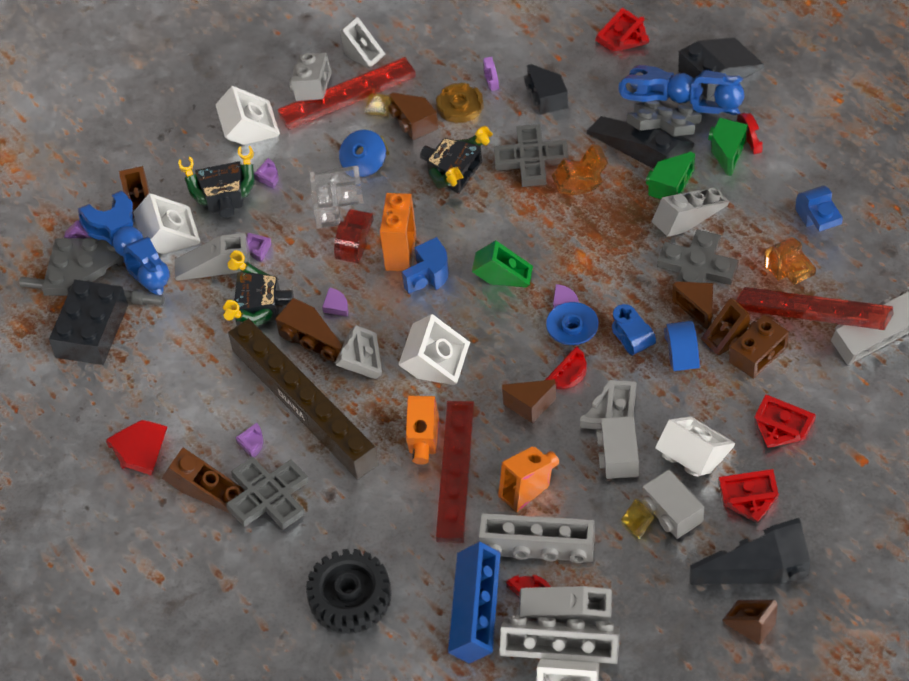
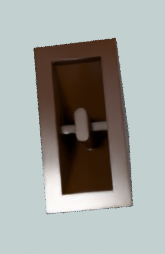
[119,166,150,218]
[672,281,714,330]
[700,298,750,355]
[502,379,556,423]
[722,600,778,645]

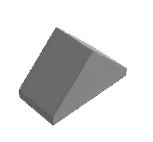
[340,17,385,68]

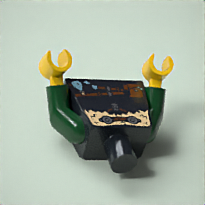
[420,126,493,194]
[179,146,255,218]
[223,250,294,327]

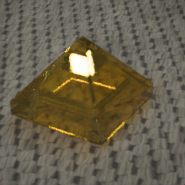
[365,94,390,116]
[621,499,655,538]

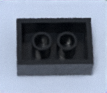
[49,279,128,365]

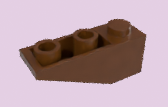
[276,298,342,362]
[161,447,245,514]

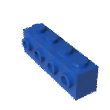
[448,541,501,664]

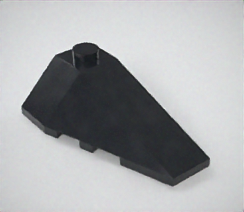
[587,116,694,169]
[689,518,810,585]

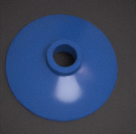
[339,130,386,177]
[546,302,598,345]

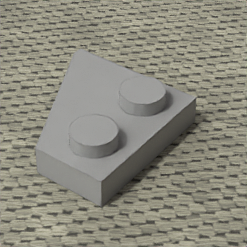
[335,325,383,380]
[580,380,636,429]

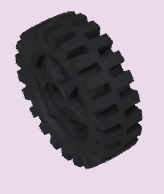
[306,549,391,634]

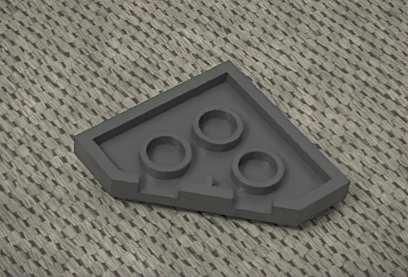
[42,238,125,296]

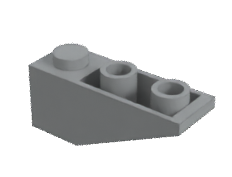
[652,187,730,237]
[175,233,250,281]
[519,586,612,625]

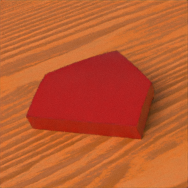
[595,7,649,51]
[754,394,816,448]
[106,420,167,475]
[718,469,779,523]

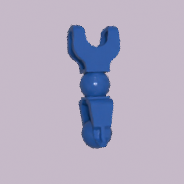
[619,65,745,116]
[78,191,170,295]

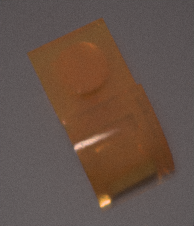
[551,144,608,196]
[764,237,816,285]

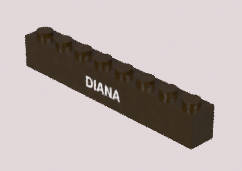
[228,318,379,480]

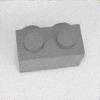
[289,53,331,101]
[596,416,639,479]
[642,470,704,539]

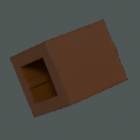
[388,92,438,140]

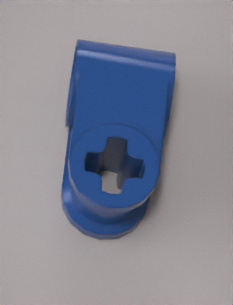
[612,304,656,356]

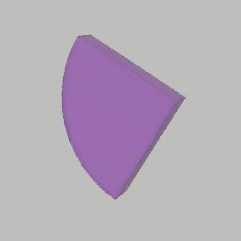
[483,56,499,91]
[254,158,279,188]
[64,220,92,238]
[246,233,272,262]
[553,284,579,309]
[322,288,349,317]
[235,423,263,458]

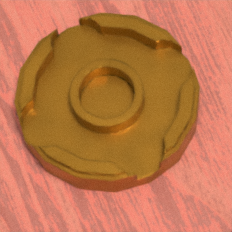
[436,83,484,123]

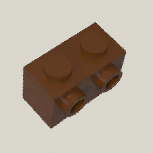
[729,315,789,379]

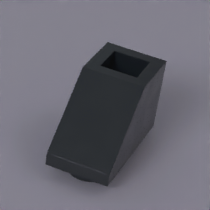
[524,64,568,114]

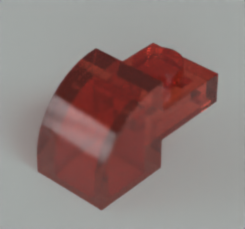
[334,209,374,264]

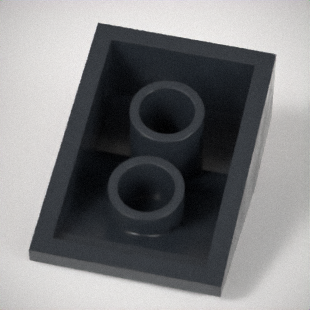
[678,37,764,99]

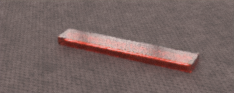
[278,57,416,130]
[736,287,894,330]
[436,401,474,543]

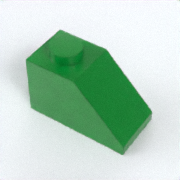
[708,118,748,176]
[646,152,695,199]
[472,240,533,287]

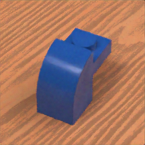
[795,185,843,232]
[402,237,449,294]
[664,321,700,371]

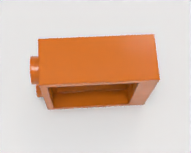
[380,193,416,271]

